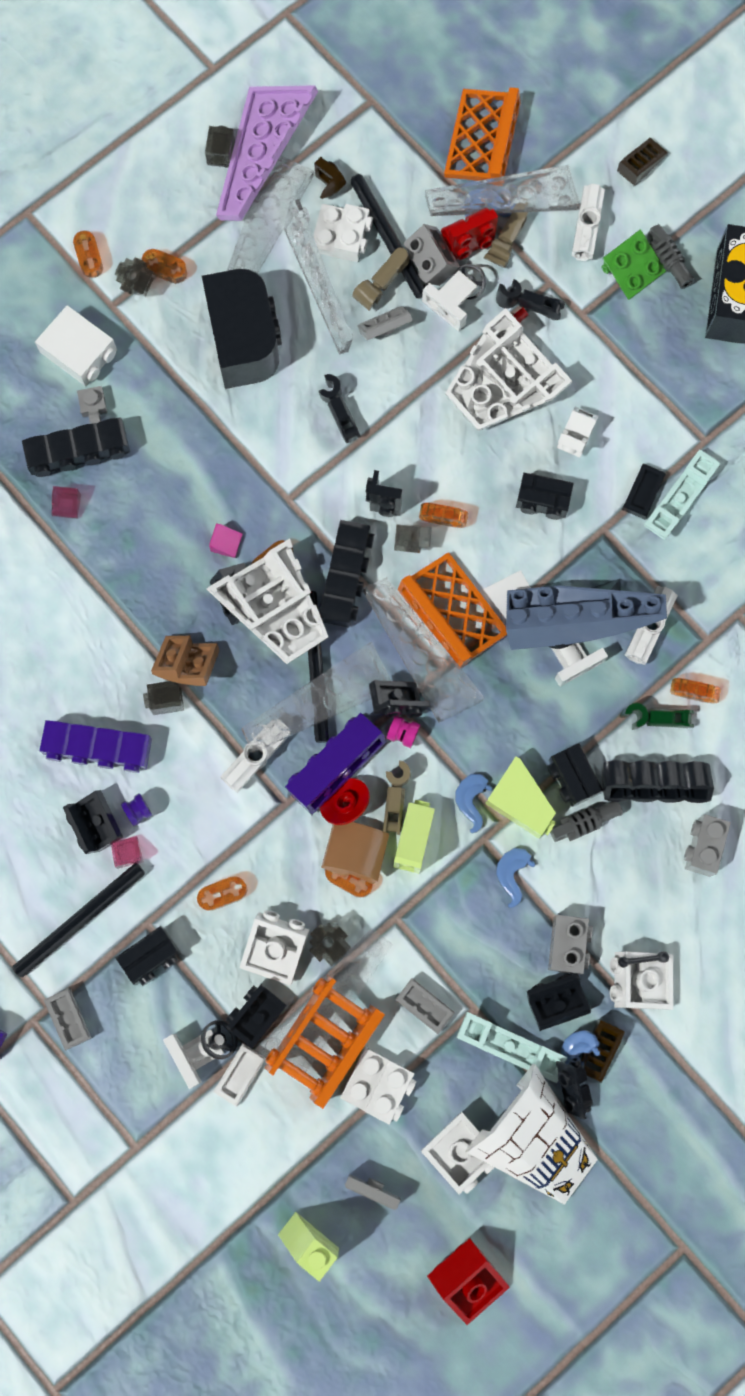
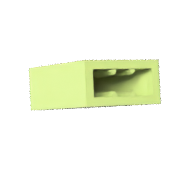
[486,756,556,838]
[393,800,435,874]
[278,1212,339,1282]

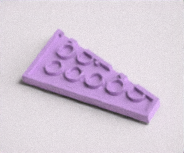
[216,85,318,221]

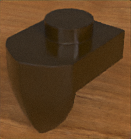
[314,156,346,199]

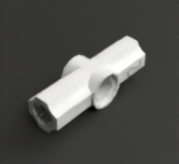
[571,183,605,261]
[625,586,678,665]
[220,718,291,793]

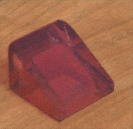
[52,486,81,519]
[111,836,144,869]

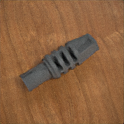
[647,224,695,289]
[550,802,623,842]

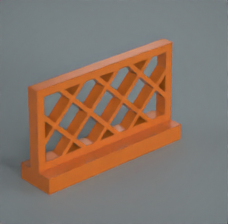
[444,87,521,188]
[397,552,507,670]

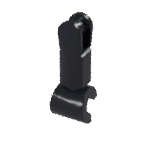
[496,279,565,320]
[318,374,361,443]

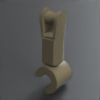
[484,204,529,268]
[352,248,410,311]
[383,760,411,835]

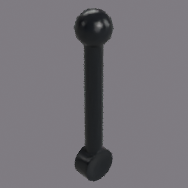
[618,952,669,968]

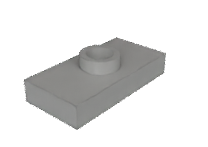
[358,306,413,341]
[395,978,455,1034]
[44,988,92,1050]
[345,1174,400,1210]

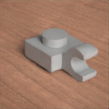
[77,386,108,424]

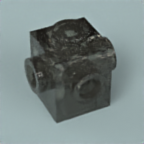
[115,257,156,297]
[309,923,352,967]

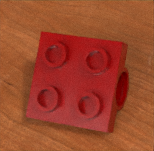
[441,208,498,260]

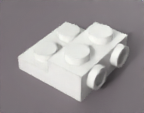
[310,204,373,262]
[240,910,310,986]
[610,952,673,1010]
[340,1048,417,1125]
[421,1112,494,1194]

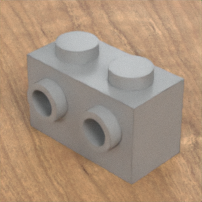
[403,224,460,286]
[684,814,731,877]
[548,915,593,975]

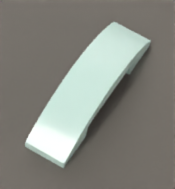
[644,449,721,540]
[456,1012,567,1083]

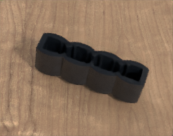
[22,418,130,477]
[319,520,375,628]
[601,760,714,803]

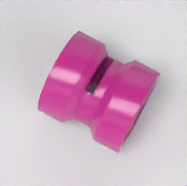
[386,716,420,749]

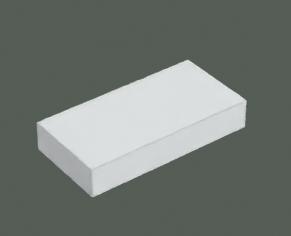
[213,1044,266,1107]

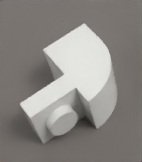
[557,407,599,457]

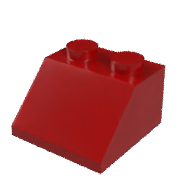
[427,1238,510,1325]

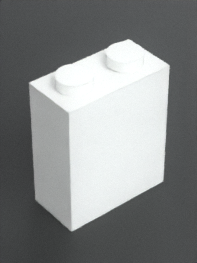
[35,305,117,387]

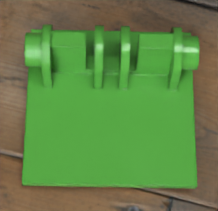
[601,229,666,300]

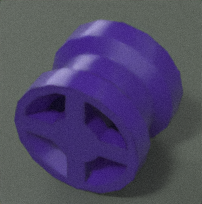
[121,793,153,826]

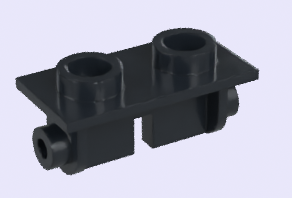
[556,1057,593,1120]

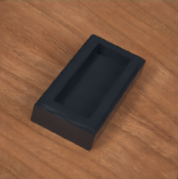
[622,463,666,520]

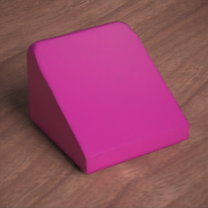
[209,523,243,558]

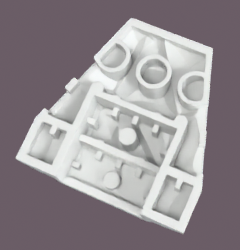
[445,308,572,431]

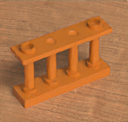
[264,975,385,1109]

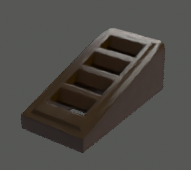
[617,137,668,186]
[581,1020,625,1083]

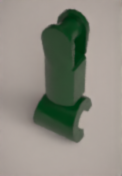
[620,703,694,730]

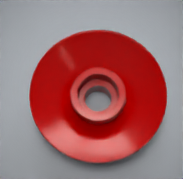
[320,778,370,825]

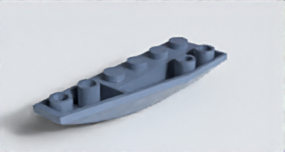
[506,585,667,650]

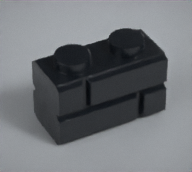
[516,472,574,520]
[547,744,603,807]
[115,926,181,986]

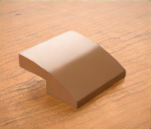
[151,636,219,686]
[321,822,389,884]

